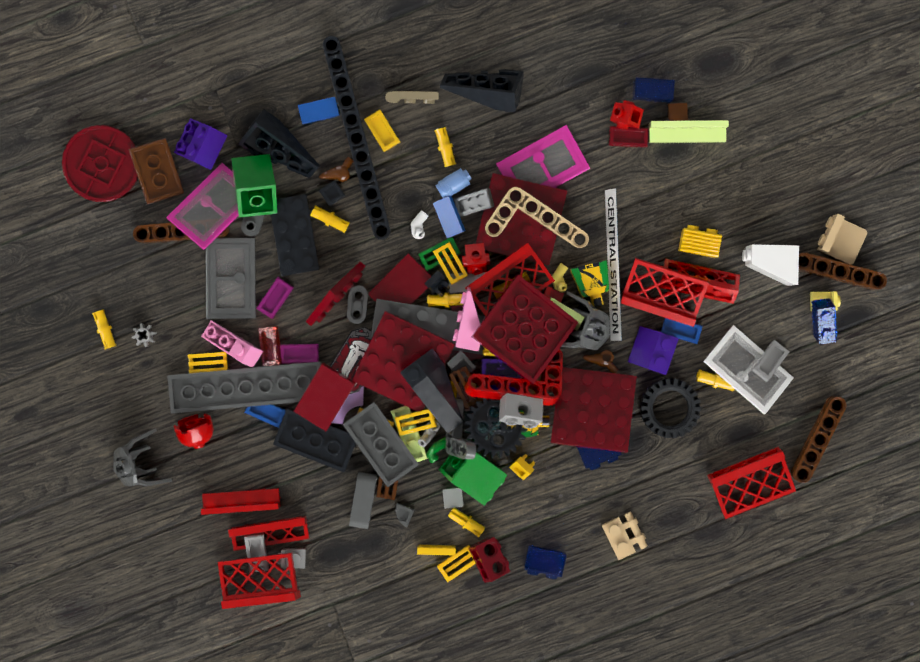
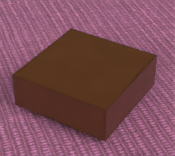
[667,103,688,121]

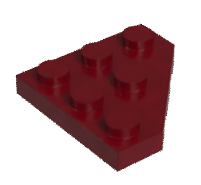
[306,261,366,326]

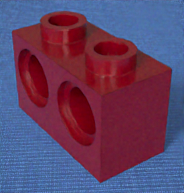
[468,537,511,583]

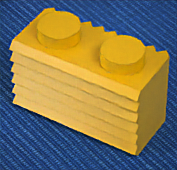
[678,225,722,258]

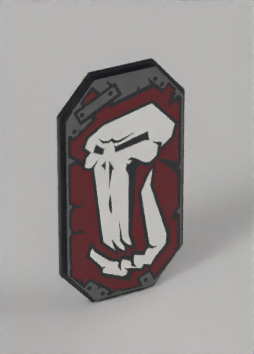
[330,327,372,394]

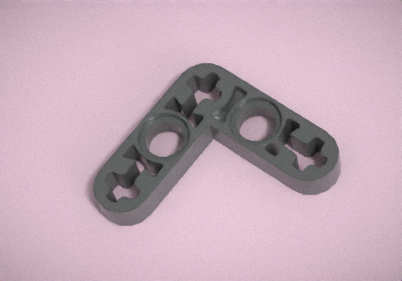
[445,399,476,459]

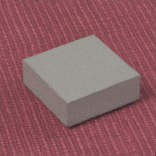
[443,488,463,509]

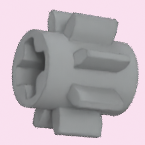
[132,323,157,347]

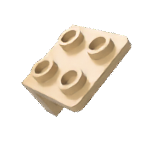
[817,214,867,265]

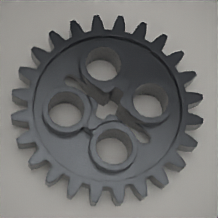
[464,398,527,459]

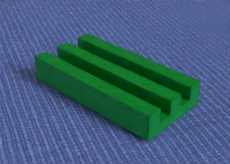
[418,237,461,271]

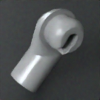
[418,421,440,447]

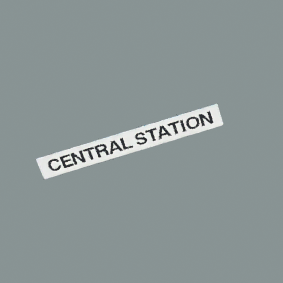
[605,188,622,341]

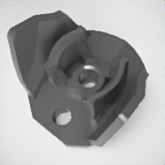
[561,291,610,350]
[113,428,172,486]

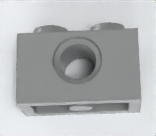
[499,393,543,428]

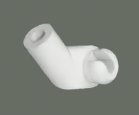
[410,210,429,239]

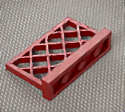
[465,243,555,316]
[620,258,709,327]
[707,447,796,519]
[218,552,301,609]

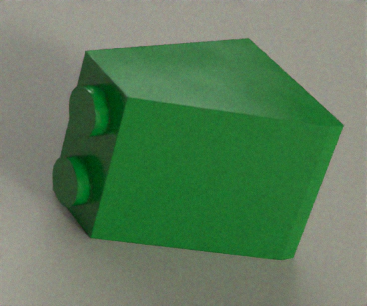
[231,154,277,218]
[439,450,507,506]

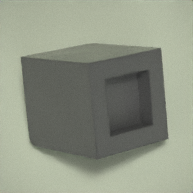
[447,351,476,378]

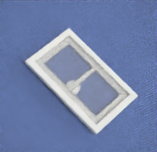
[703,325,794,414]

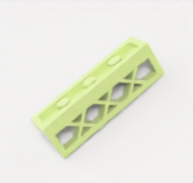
[649,120,729,143]

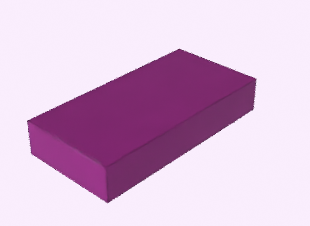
[256,277,294,319]
[280,344,319,364]

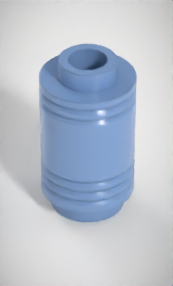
[435,168,472,198]

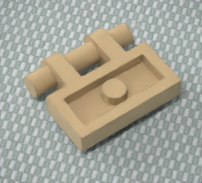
[602,511,648,560]

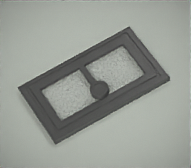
[205,238,256,319]

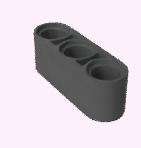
[349,472,377,529]

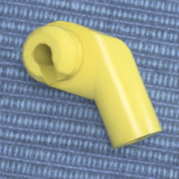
[552,263,568,292]

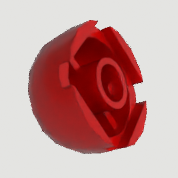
[174,414,214,449]

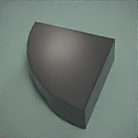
[395,502,415,527]

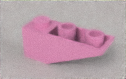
[453,287,481,351]
[201,320,263,368]

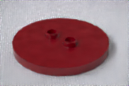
[62,125,138,202]

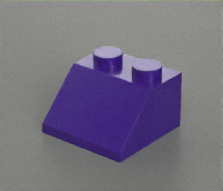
[628,326,679,375]

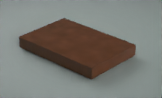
[129,138,184,205]

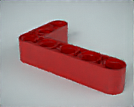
[465,349,563,406]

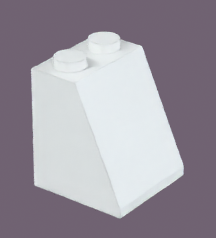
[742,245,799,286]

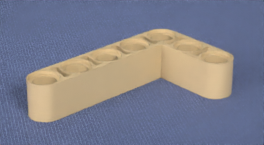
[485,187,589,248]

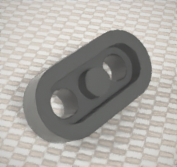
[241,215,265,236]
[347,285,368,324]

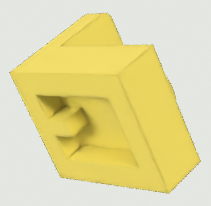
[810,291,841,311]

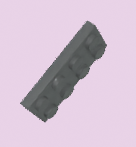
[343,402,419,487]

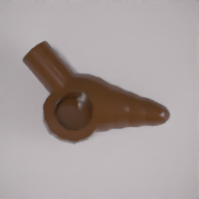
[319,157,354,182]
[583,350,619,373]

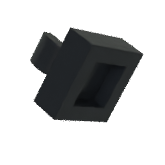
[424,271,450,297]

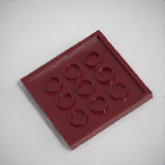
[476,173,567,265]
[471,275,579,384]
[352,311,455,411]
[551,367,637,453]

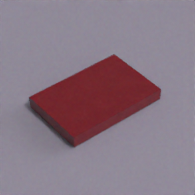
[368,253,432,304]
[294,363,356,431]

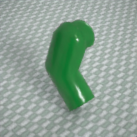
[426,437,446,463]

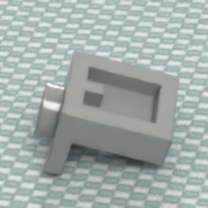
[278,548,306,570]

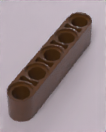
[133,219,230,243]
[799,253,887,290]
[791,396,847,483]

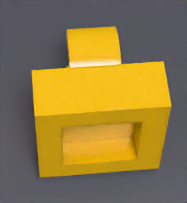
[509,454,535,480]

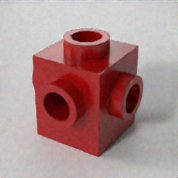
[610,100,644,130]
[462,243,490,275]

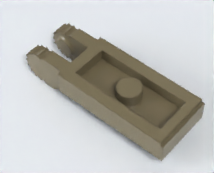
[385,91,439,104]

